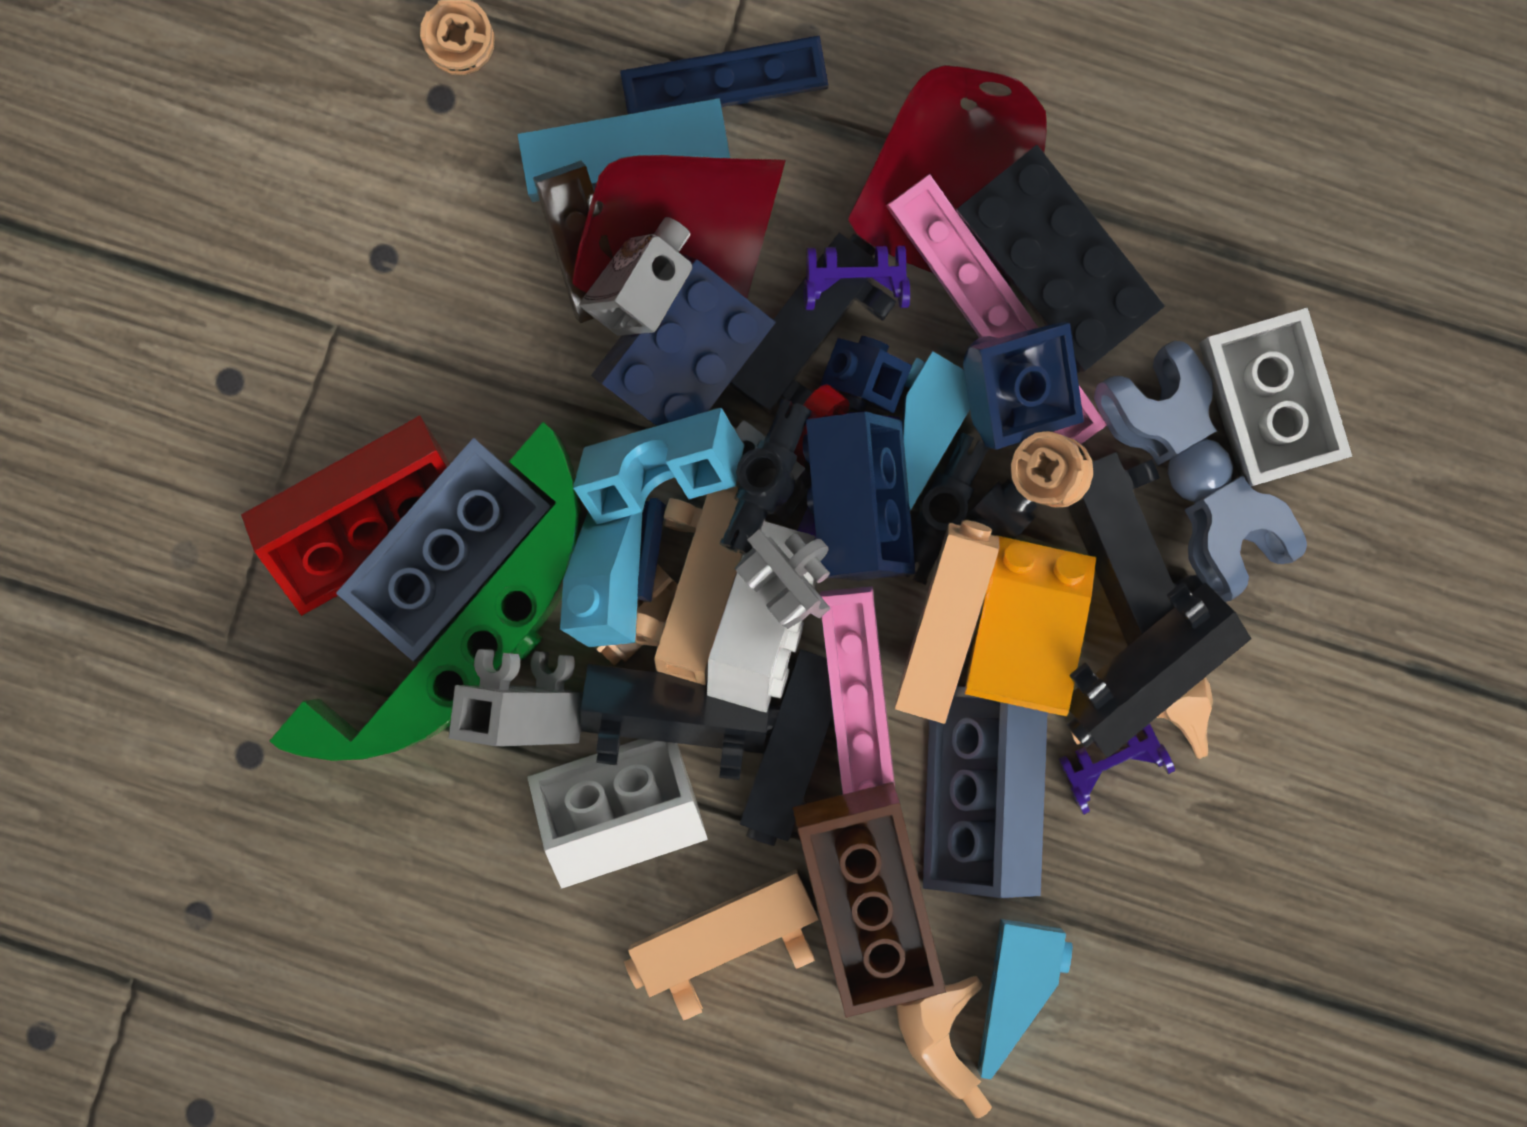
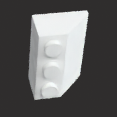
[527,739,708,889]

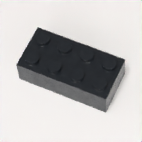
[956,145,1165,373]

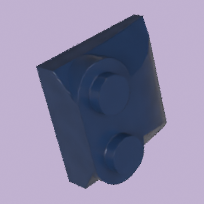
[963,322,1084,450]

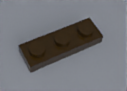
[533,161,613,324]

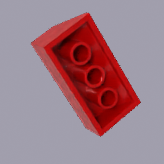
[241,415,450,616]

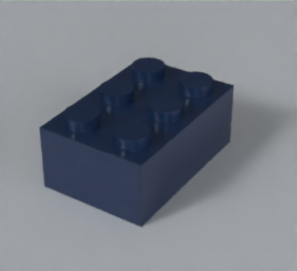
[591,254,776,426]
[802,411,916,581]

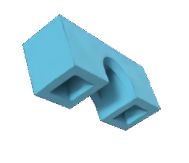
[573,408,744,525]

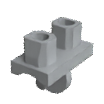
[735,529,831,629]

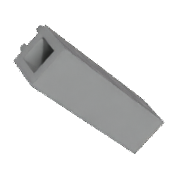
[448,649,583,746]

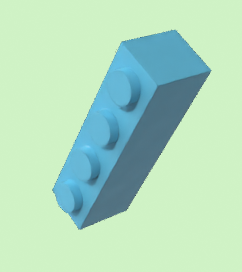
[518,98,730,202]

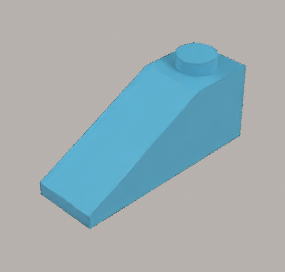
[902,351,970,510]
[560,512,642,647]
[977,919,1073,1079]

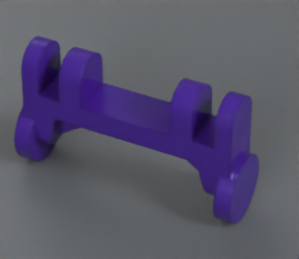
[804,246,910,310]
[1059,723,1175,815]

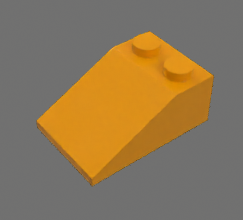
[965,535,1096,717]

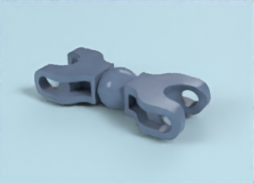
[1094,341,1307,602]

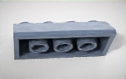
[336,438,553,662]
[923,686,1048,898]

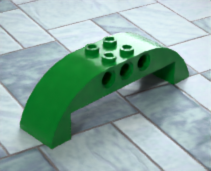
[269,422,583,761]

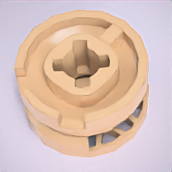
[420,0,495,75]
[1011,431,1093,508]

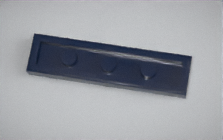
[620,35,829,114]

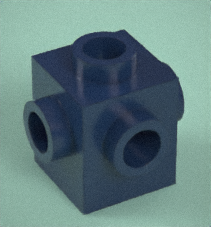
[820,335,912,413]

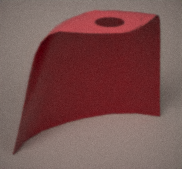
[848,65,1047,273]
[573,155,786,299]

